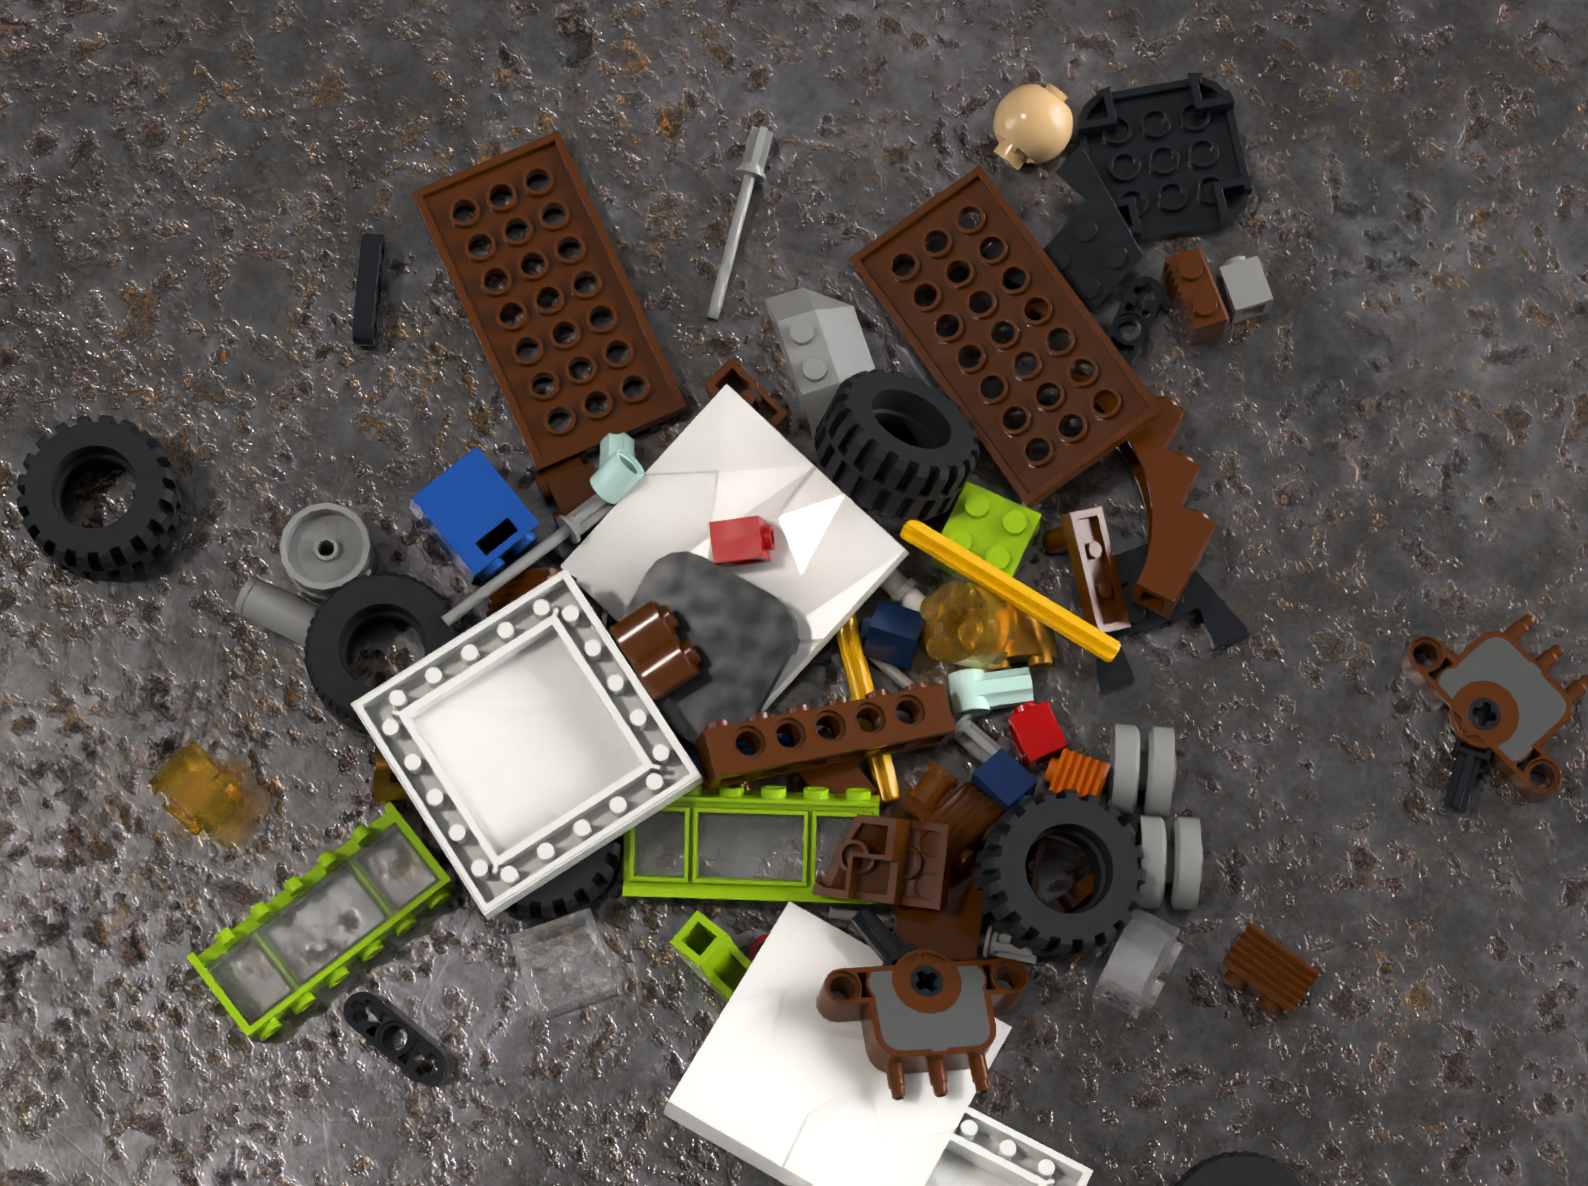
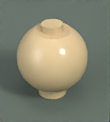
[993,83,1073,171]

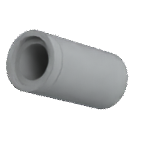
[234,576,320,646]

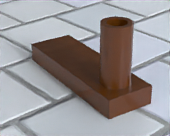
[1042,506,1131,633]

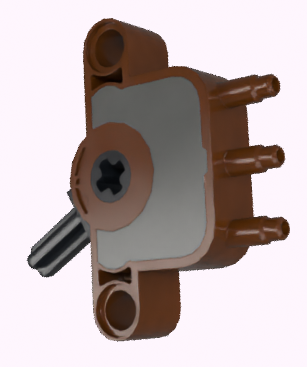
[1401,615,1588,814]
[816,907,1028,1100]

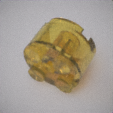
[920,581,1018,670]
[146,742,243,841]

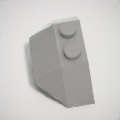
[765,287,875,447]

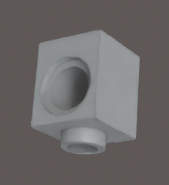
[1216,255,1274,324]

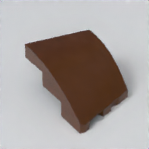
[812,814,956,910]
[890,849,985,961]

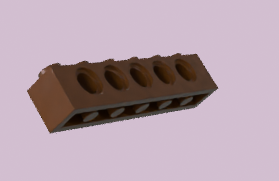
[695,681,956,790]

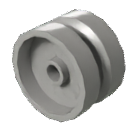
[279,502,377,603]
[1108,723,1177,819]
[1135,815,1203,911]

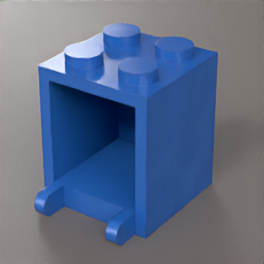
[409,446,540,584]

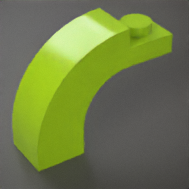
[669,910,752,1002]

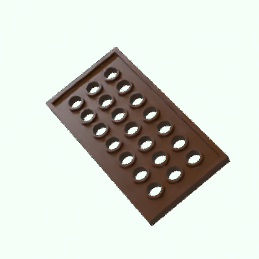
[412,131,688,475]
[849,165,1164,509]

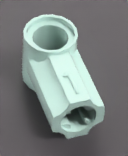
[590,432,645,504]
[948,667,1034,718]

